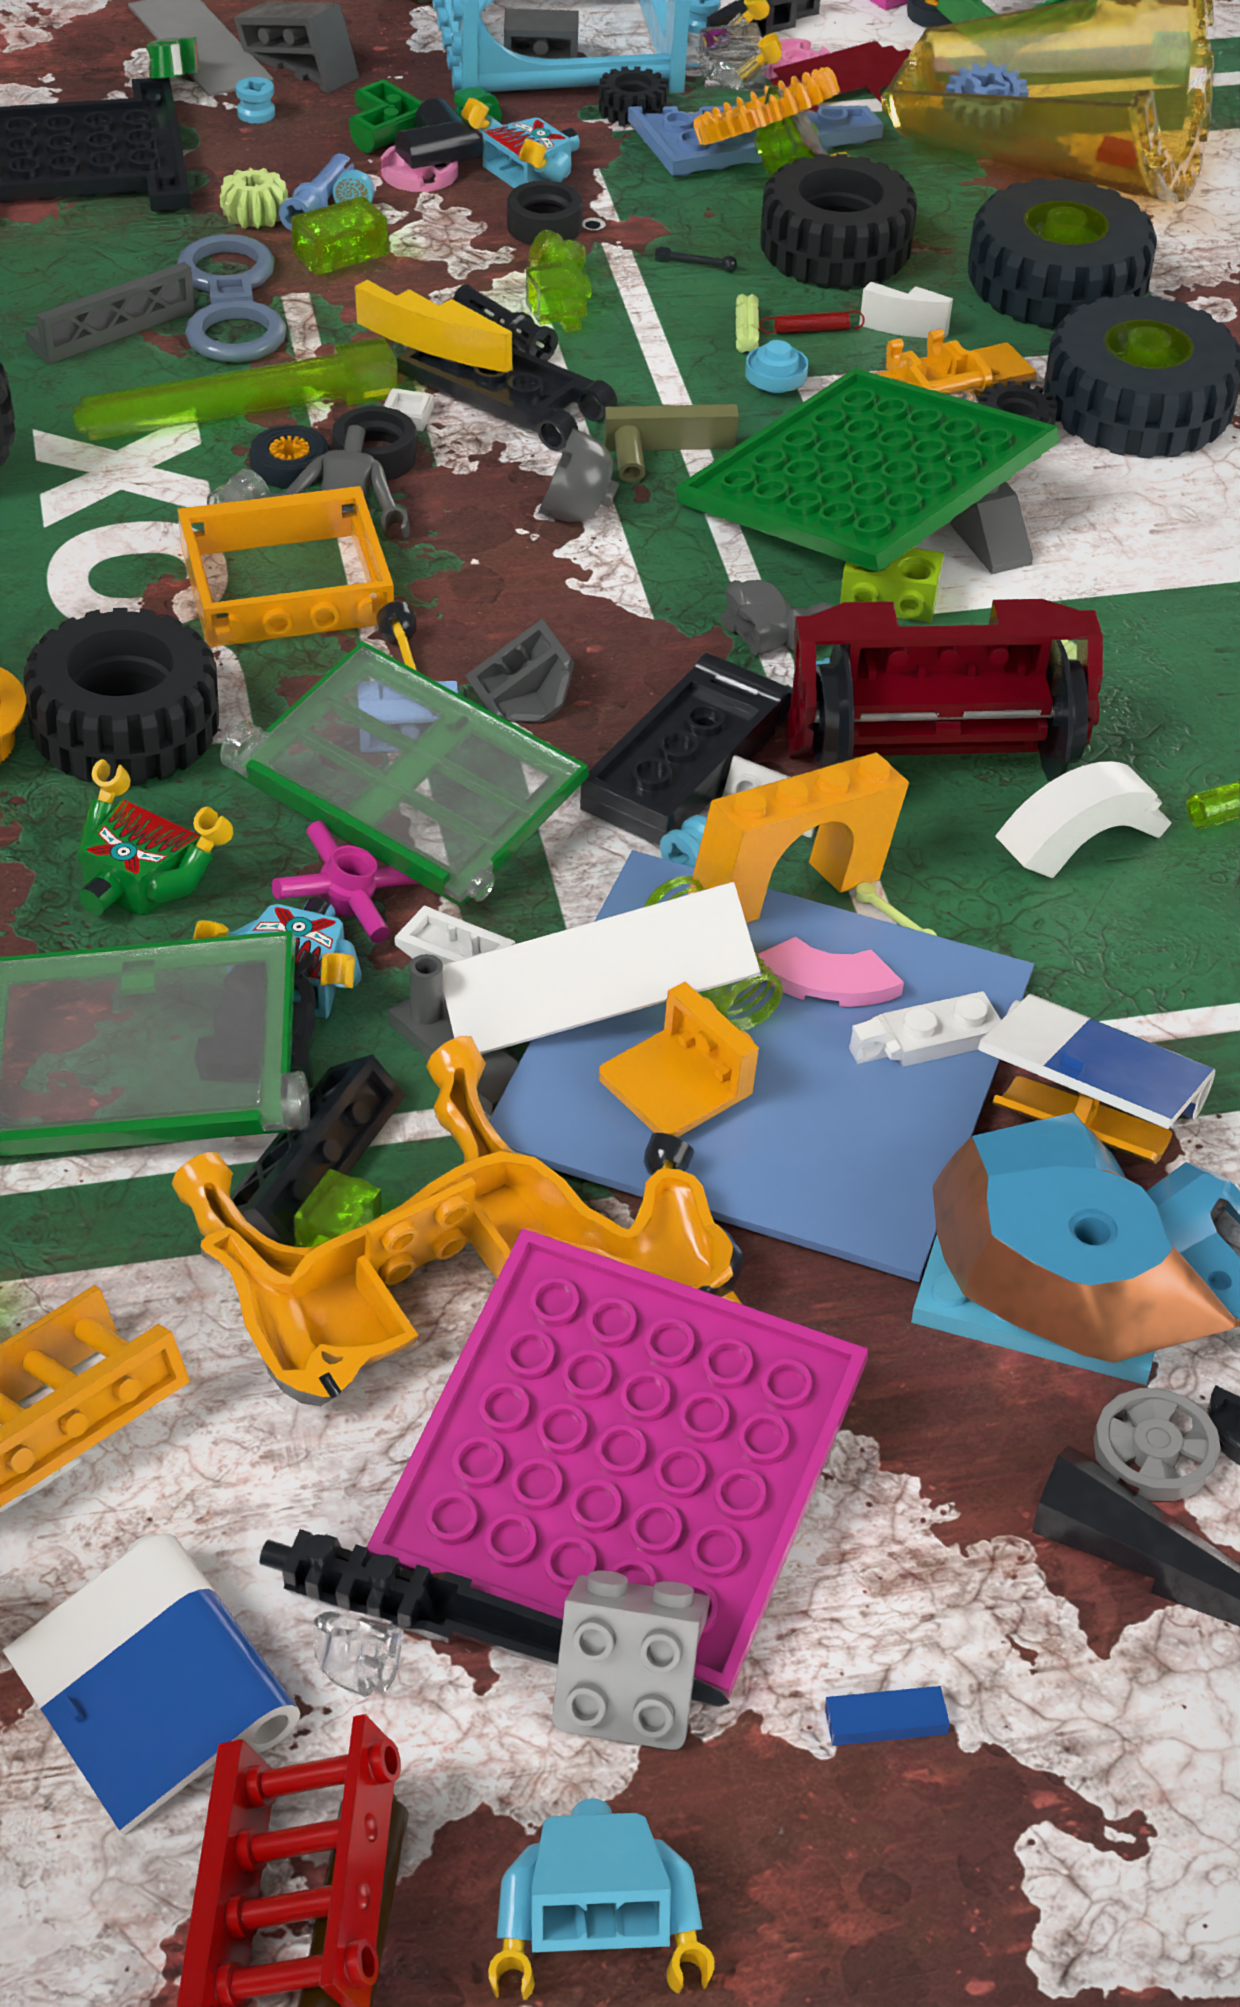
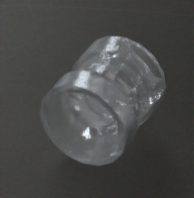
[207,469,270,505]

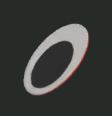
[582,218,605,231]

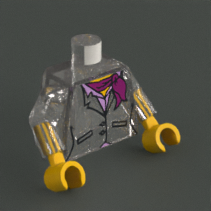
[686,0,782,91]

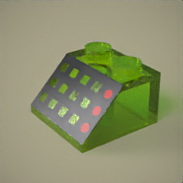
[753,85,831,177]

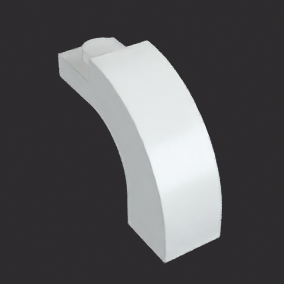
[995,762,1172,878]

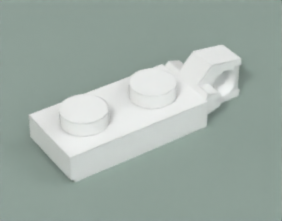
[849,991,1001,1067]

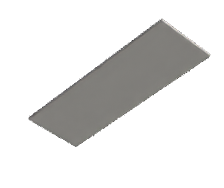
[128,0,274,97]

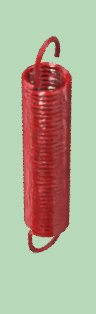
[759,310,865,334]

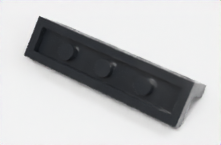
[230,1054,406,1247]

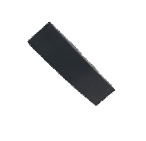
[705,0,820,55]

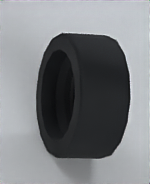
[507,180,583,247]
[332,406,417,481]

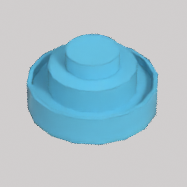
[745,340,808,393]

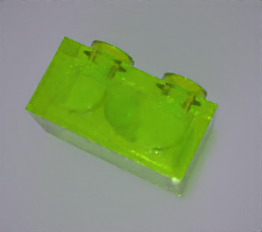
[291,196,388,276]

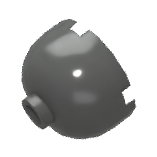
[538,428,619,523]

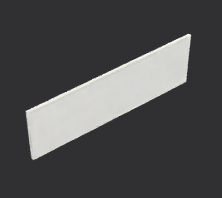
[443,882,761,1054]

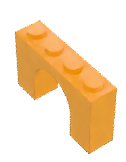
[688,752,909,923]

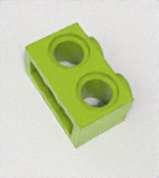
[840,548,944,623]

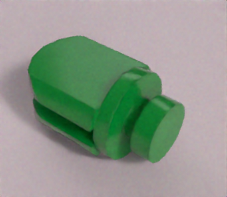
[454,87,502,125]

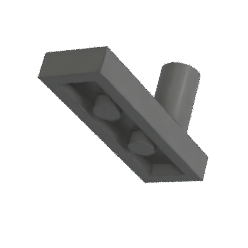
[388,954,519,1117]

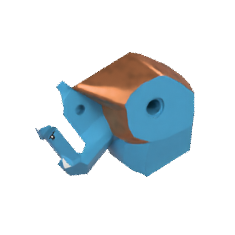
[932,1112,1240,1363]

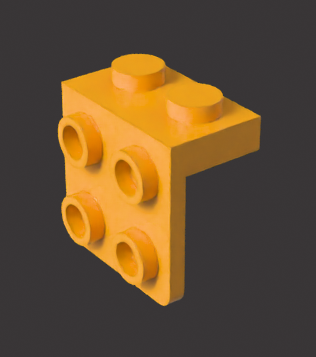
[598,981,759,1138]

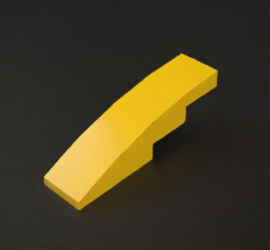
[355,280,512,373]

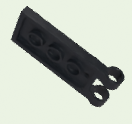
[397,347,617,451]

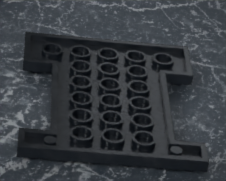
[0,77,191,212]

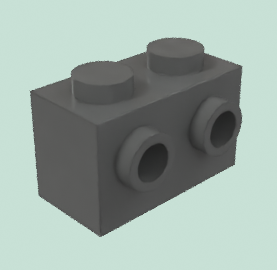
[504,8,579,59]

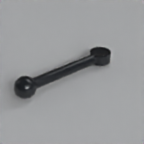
[655,247,737,272]

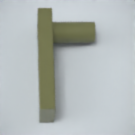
[603,404,739,482]

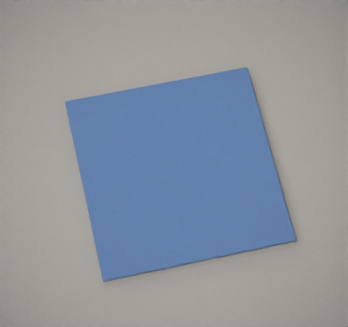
[489,850,1034,1282]

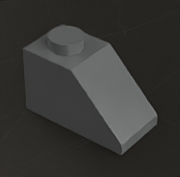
[949,482,1033,574]

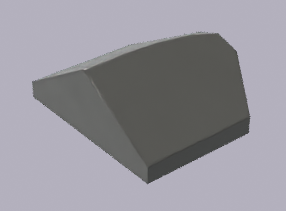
[465,618,575,723]

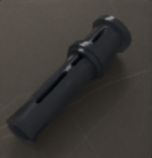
[453,284,558,361]

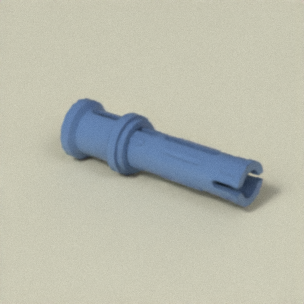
[279,153,354,233]

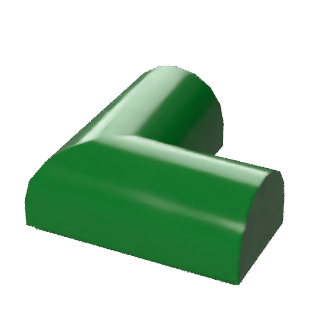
[349,79,423,153]

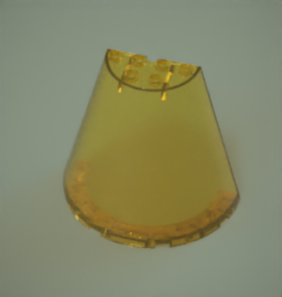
[881,0,1214,204]

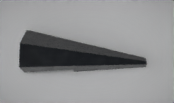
[1032,1445,1240,1627]

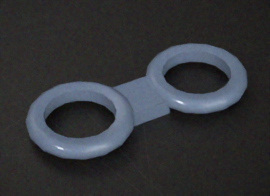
[177,234,287,363]

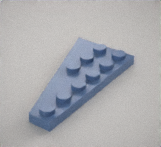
[628,106,883,176]

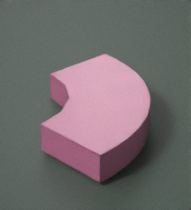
[755,936,904,1007]

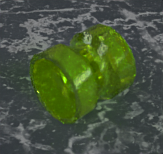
[529,230,586,283]

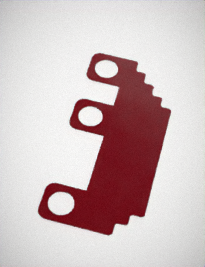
[764,41,958,113]

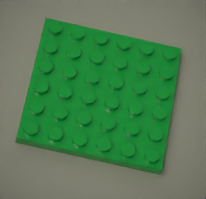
[675,368,1059,572]

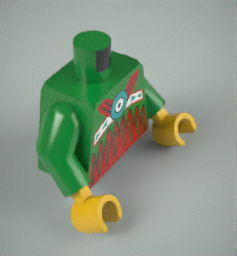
[78,759,233,915]

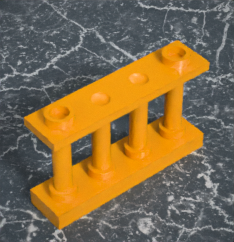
[0,1285,191,1508]

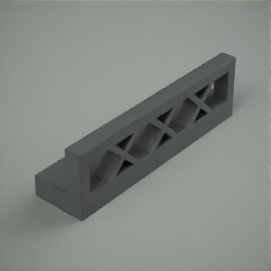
[25,262,195,365]

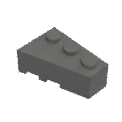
[234,2,359,93]

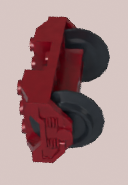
[785,599,1103,782]

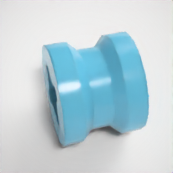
[688,0,721,34]
[235,77,275,124]
[660,814,707,868]

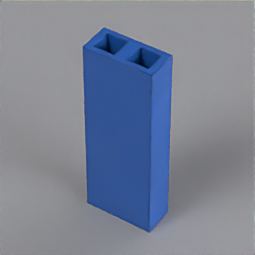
[824,1686,950,1746]

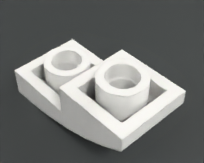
[860,282,953,338]

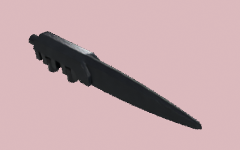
[259,1529,730,1707]

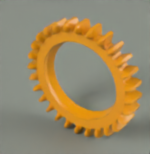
[693,67,840,145]

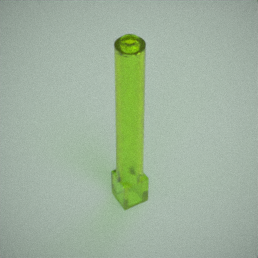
[73,337,397,441]

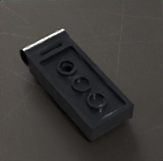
[580,653,792,845]

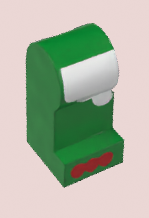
[146,37,200,78]

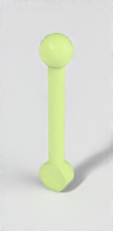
[855,882,937,936]

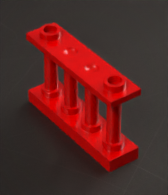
[176,1714,401,2007]

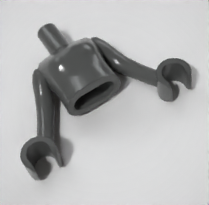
[268,425,410,538]

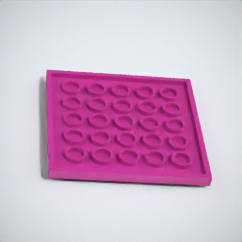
[366,1228,868,1699]

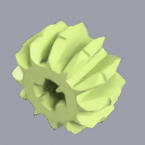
[220,167,288,229]

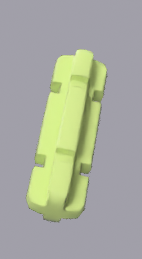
[736,294,759,353]

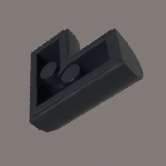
[395,98,483,169]

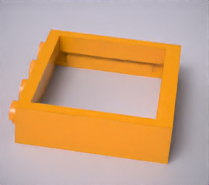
[178,486,395,648]

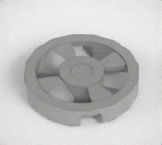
[1093,1388,1221,1501]

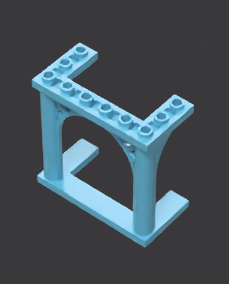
[432,0,690,93]

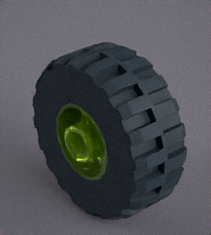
[968,178,1157,329]
[1043,294,1240,458]

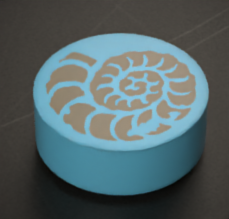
[333,170,375,213]

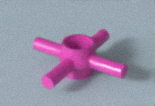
[272,821,419,943]

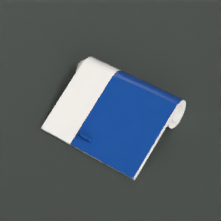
[977,994,1215,1129]
[2,1533,300,1835]

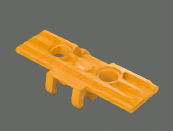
[829,329,1037,397]

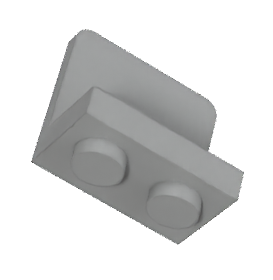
[552,1571,710,1750]

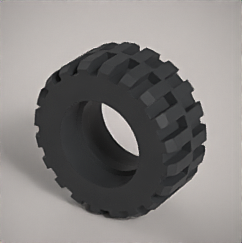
[760,153,917,290]
[23,607,219,786]

